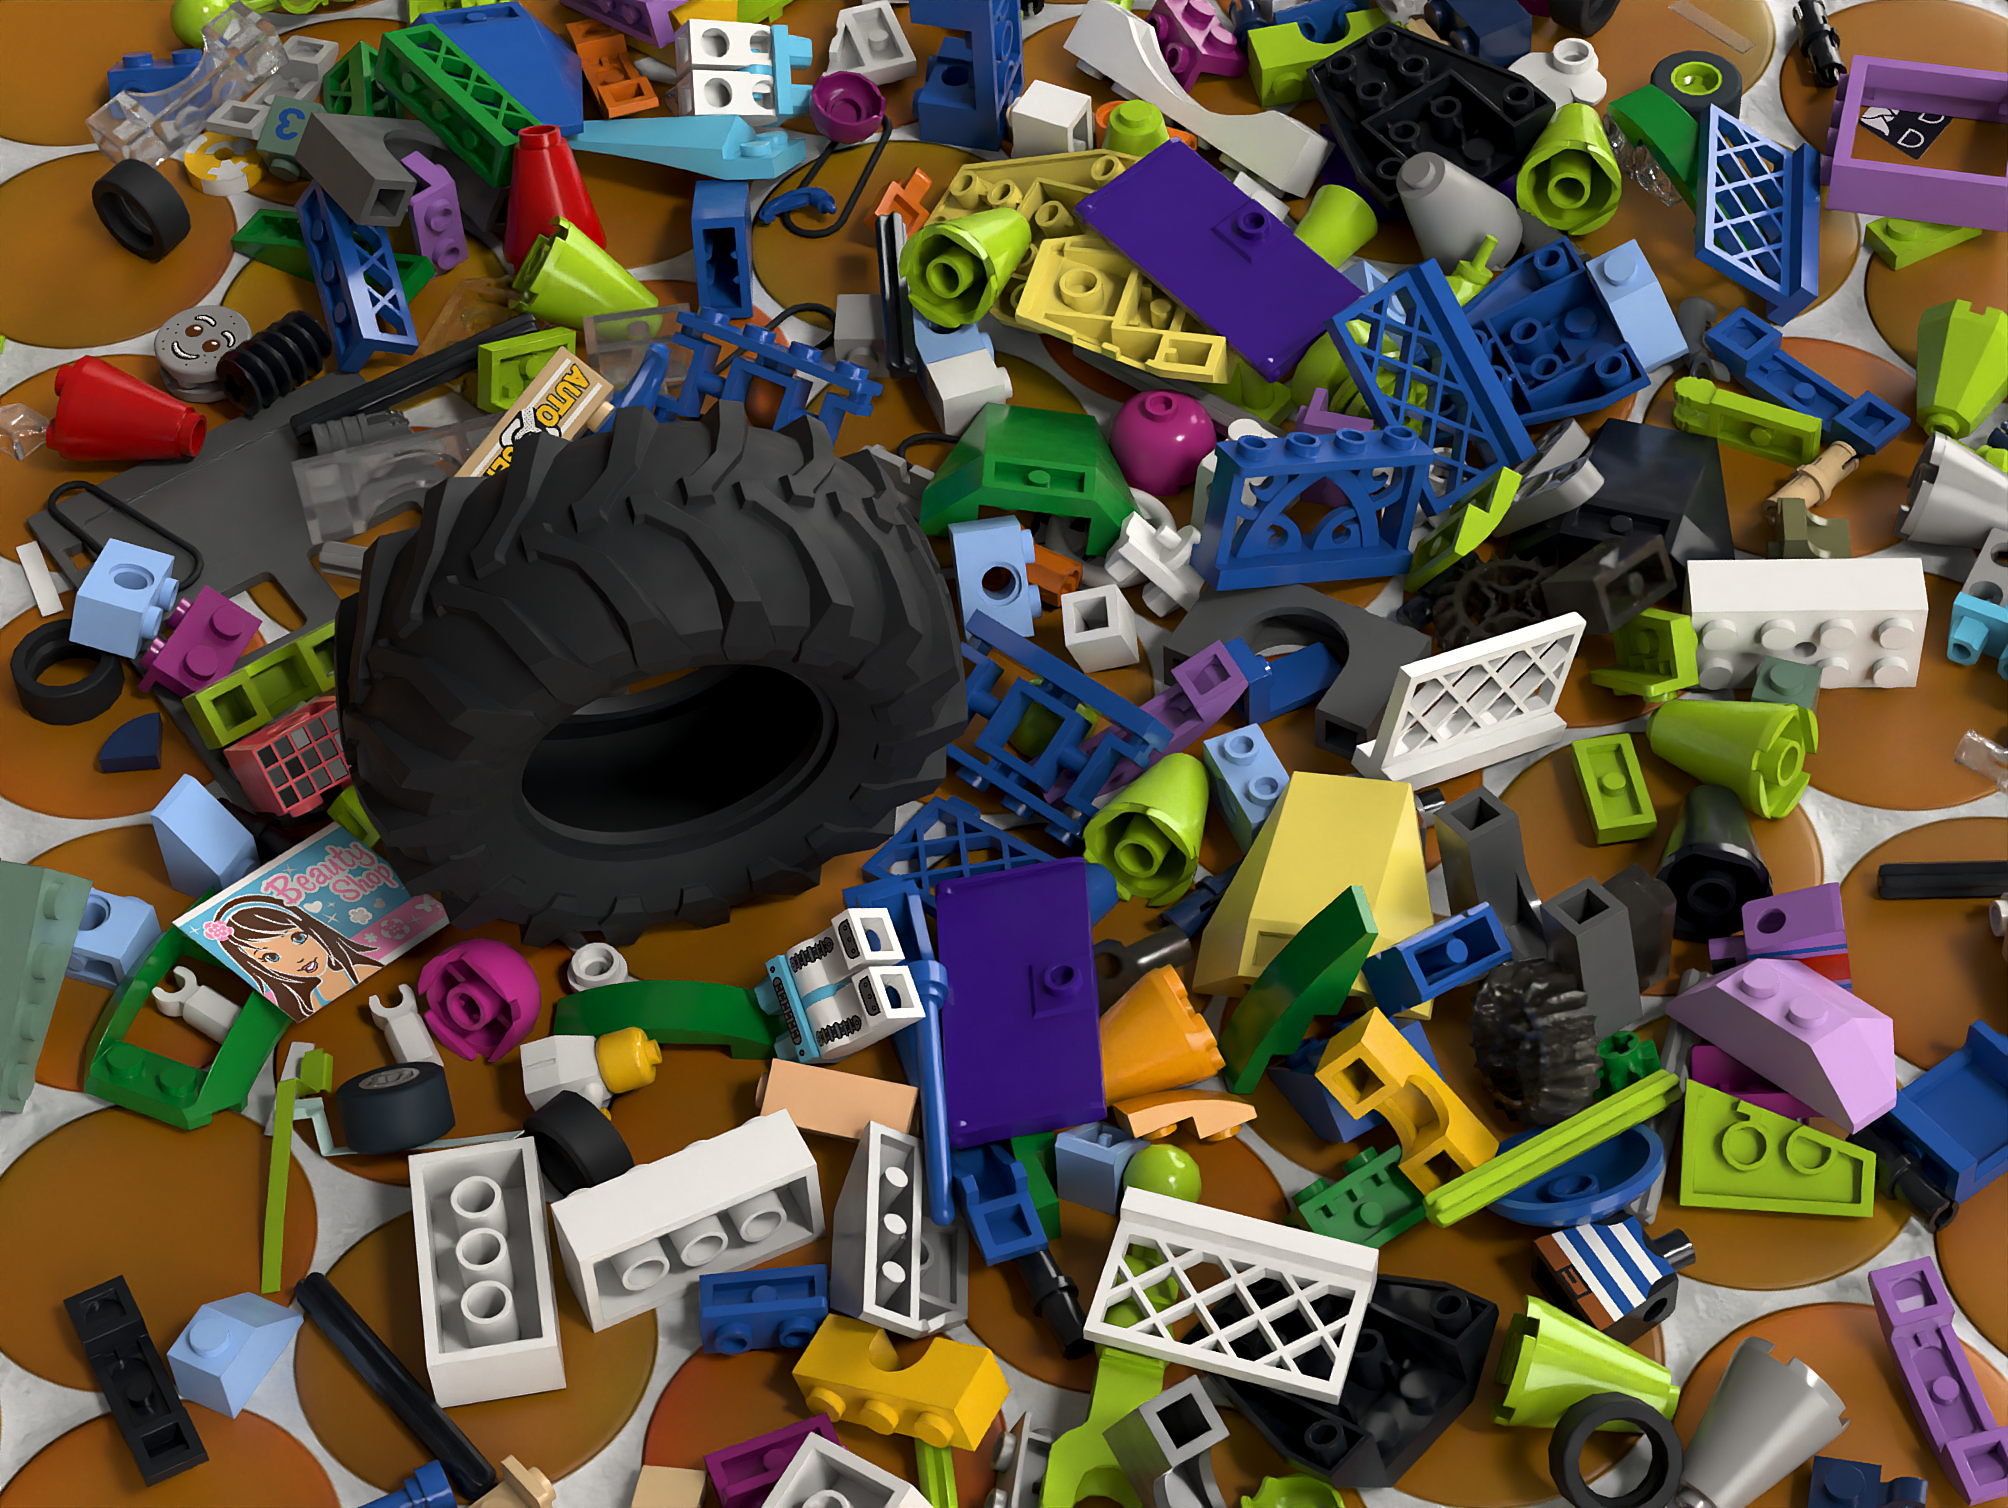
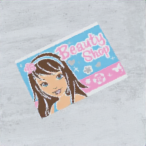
[172,821,450,1023]

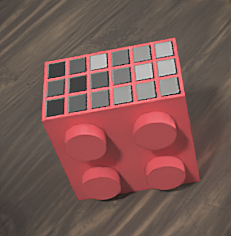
[223,696,353,817]

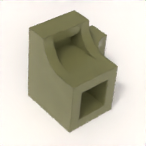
[1765,497,1852,560]

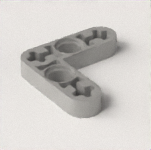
[1491,417,1604,538]

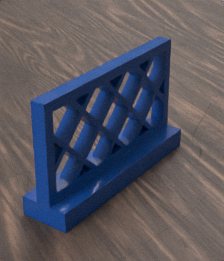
[1694,103,1821,327]
[1323,257,1537,518]

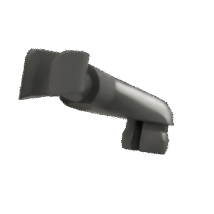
[1676,296,1730,383]

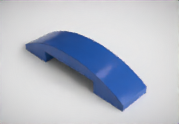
[1705,306,1911,455]

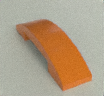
[565,18,659,120]

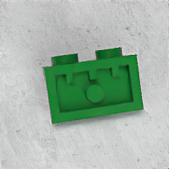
[1282,1144,1426,1249]

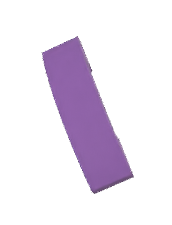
[1026,639,1249,809]
[1868,1256,2008,1506]

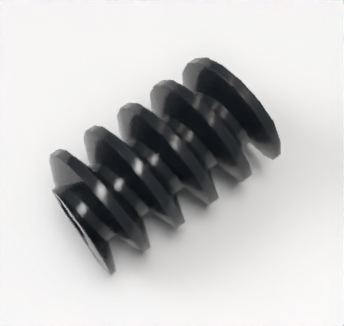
[216,310,332,416]

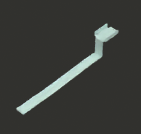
[271,1097,525,1156]

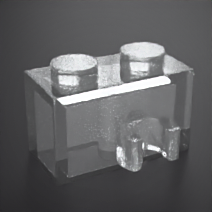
[582,303,694,396]

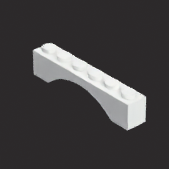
[1063,0,1336,199]

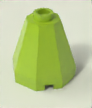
[1916,299,2008,440]

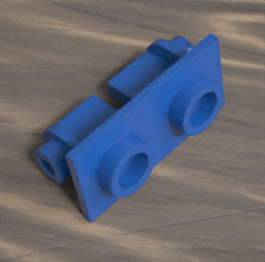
[1268,0,1370,44]

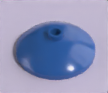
[1485,1119,1665,1229]

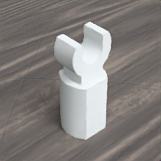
[152,966,242,1045]
[369,984,444,1067]

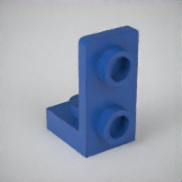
[1223,637,1343,726]

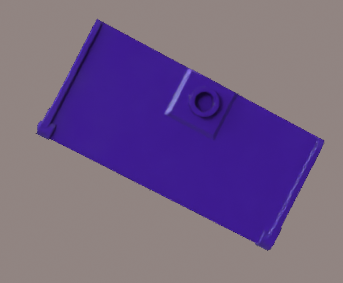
[1073,136,1366,383]
[934,857,1107,1149]

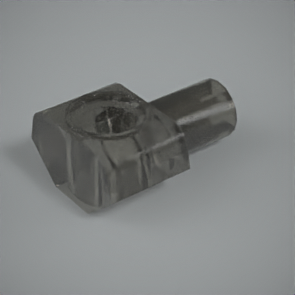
[1093,923,1193,1018]

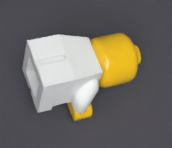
[520,1027,662,1121]

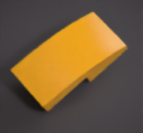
[1112,1089,1257,1141]

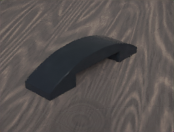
[63,1274,209,1487]

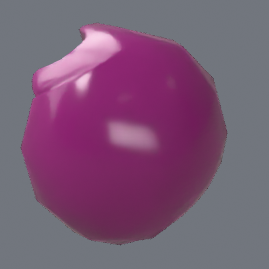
[809,71,886,144]

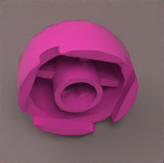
[1108,388,1217,496]
[418,938,542,1062]

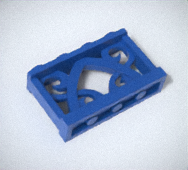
[1189,425,1435,591]

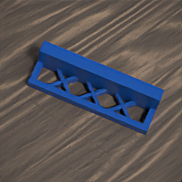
[295,178,419,373]

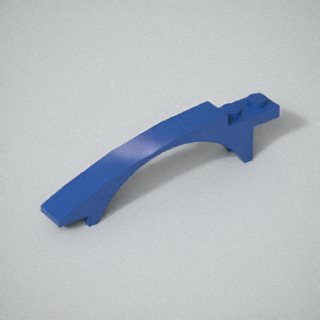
[842,874,1048,1266]

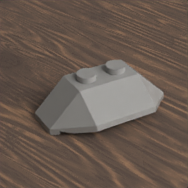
[830,1120,969,1339]

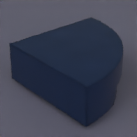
[100,712,163,773]

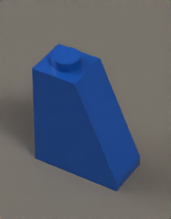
[691,179,753,318]

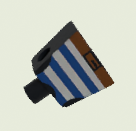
[1531,1213,1696,1346]

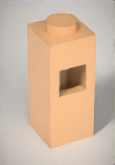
[756,1058,922,1144]

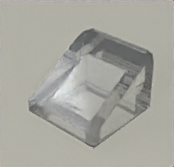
[0,403,50,461]

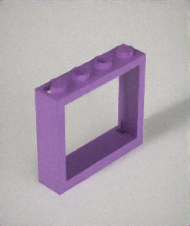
[1820,55,2008,232]

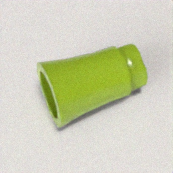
[1293,184,1378,270]

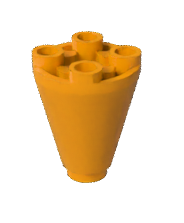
[1099,963,1226,1108]

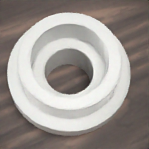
[567,943,628,993]

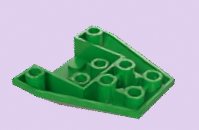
[919,402,1144,558]

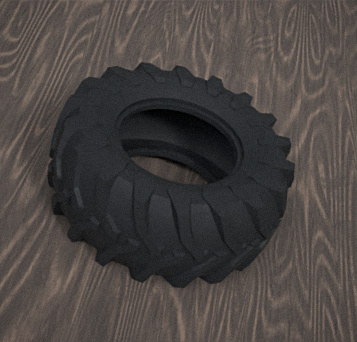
[334,399,968,948]

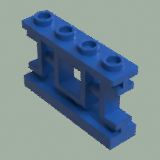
[652,305,884,448]
[947,609,1174,850]

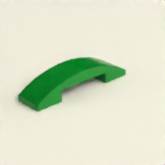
[1606,84,1763,254]
[553,980,789,1060]

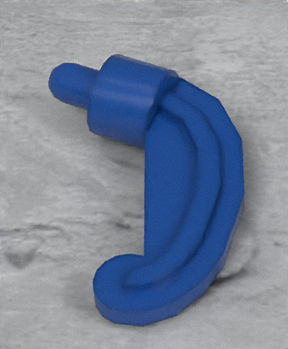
[759,187,837,224]

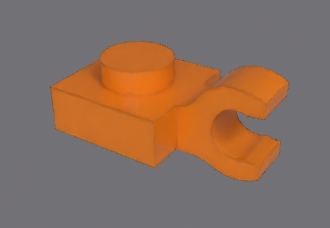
[863,166,932,241]

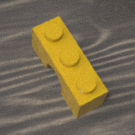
[1314,1007,1500,1196]
[791,1313,1011,1452]

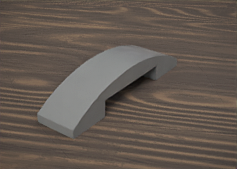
[205,35,339,141]

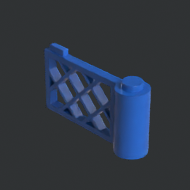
[861,795,1119,929]

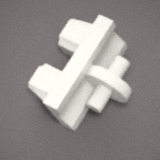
[1104,511,1205,618]

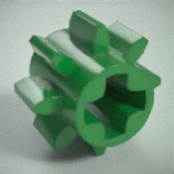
[1583,1031,1662,1100]

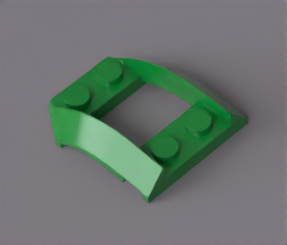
[84,885,294,1131]

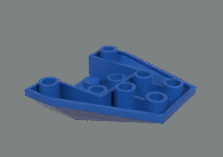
[374,1,584,138]
[1413,235,1651,447]

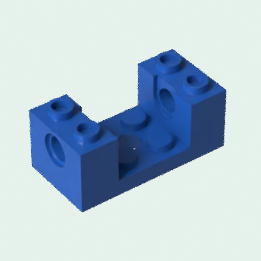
[907,0,1025,152]

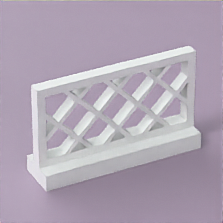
[1351,611,1587,791]
[1083,1186,1379,1405]

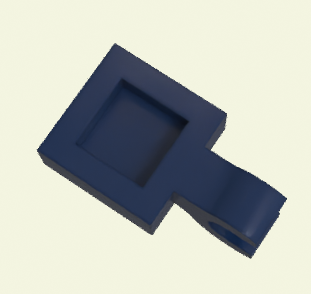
[1808,1456,1928,1508]

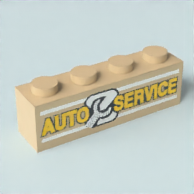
[454,346,615,477]

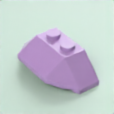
[1665,958,1897,1135]

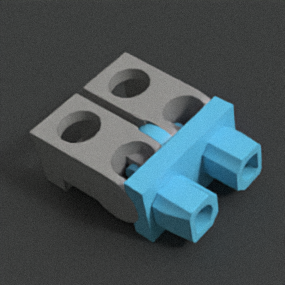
[1947,527,2008,681]

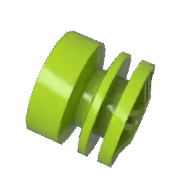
[1291,319,1429,437]

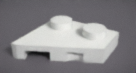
[822,0,918,86]

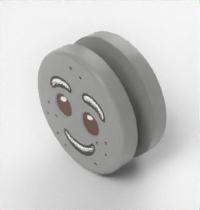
[154,305,253,403]

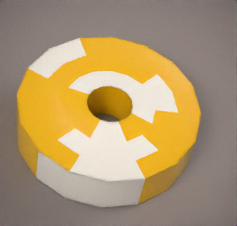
[184,131,267,196]

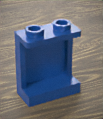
[1873,1019,2008,1204]

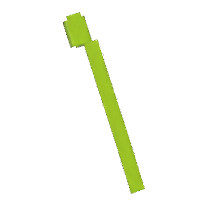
[261,1048,333,1295]

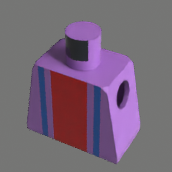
[1708,882,1853,994]

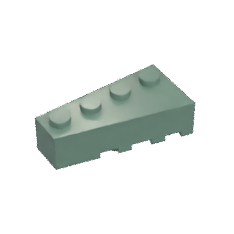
[0,860,93,1113]

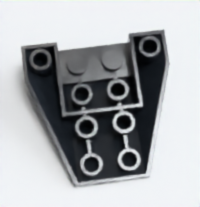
[1306,22,1556,215]
[1502,417,1735,604]
[1180,1273,1499,1488]

